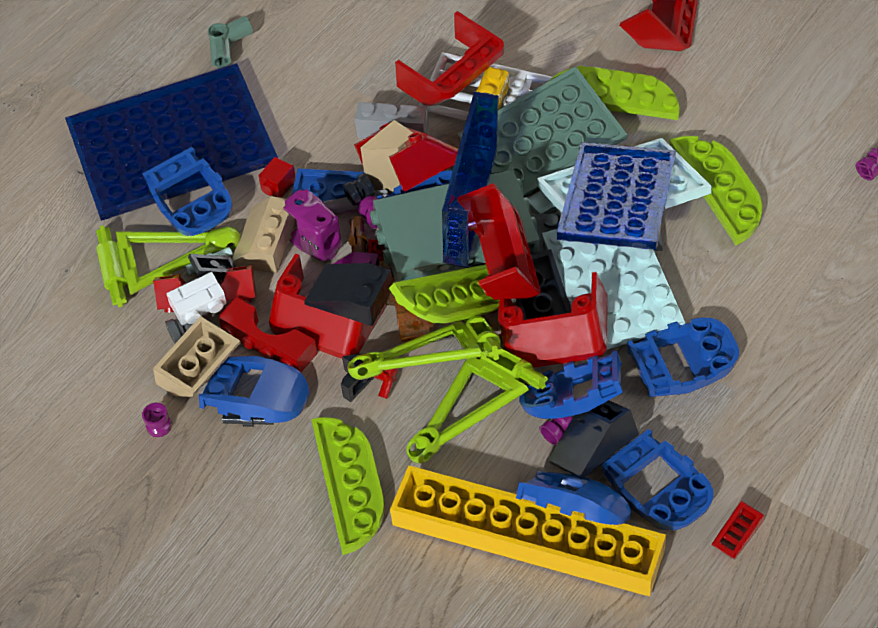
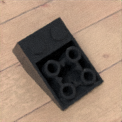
[548,400,639,479]

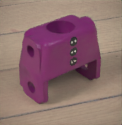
[283,189,342,261]

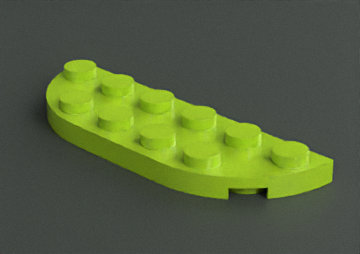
[548,66,680,120]
[670,136,762,246]
[389,265,499,323]
[311,417,385,556]

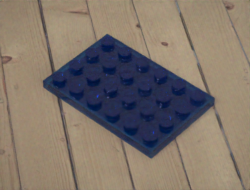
[557,142,676,250]

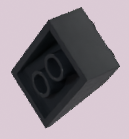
[513,249,571,320]
[304,263,393,326]

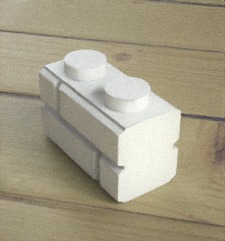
[167,272,227,325]

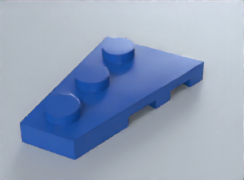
[292,168,364,205]

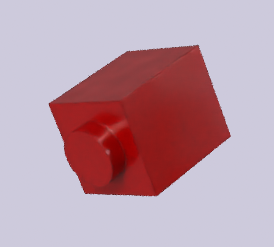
[258,157,296,198]

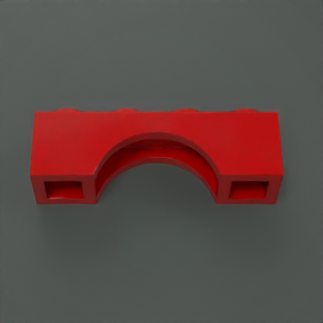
[153,265,256,313]
[218,297,318,373]

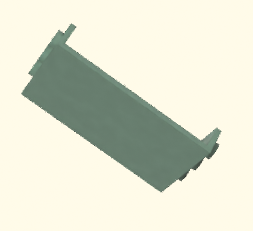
[370,170,540,282]

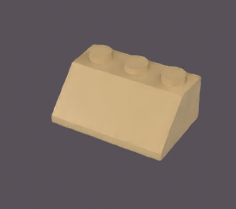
[361,120,413,195]
[232,196,296,273]
[153,316,240,397]

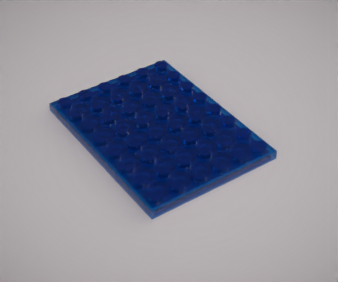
[65,63,278,221]

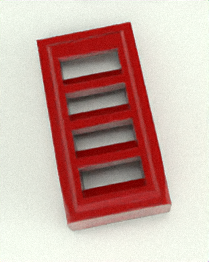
[712,501,765,560]

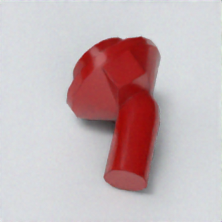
[374,368,398,399]

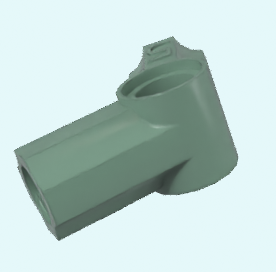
[208,16,253,69]

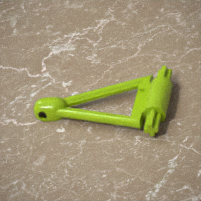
[96,225,240,307]
[347,315,503,380]
[406,348,548,464]

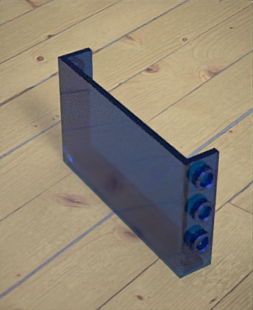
[442,91,498,267]

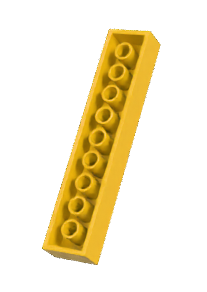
[390,465,666,597]

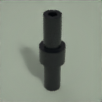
[222,413,274,427]

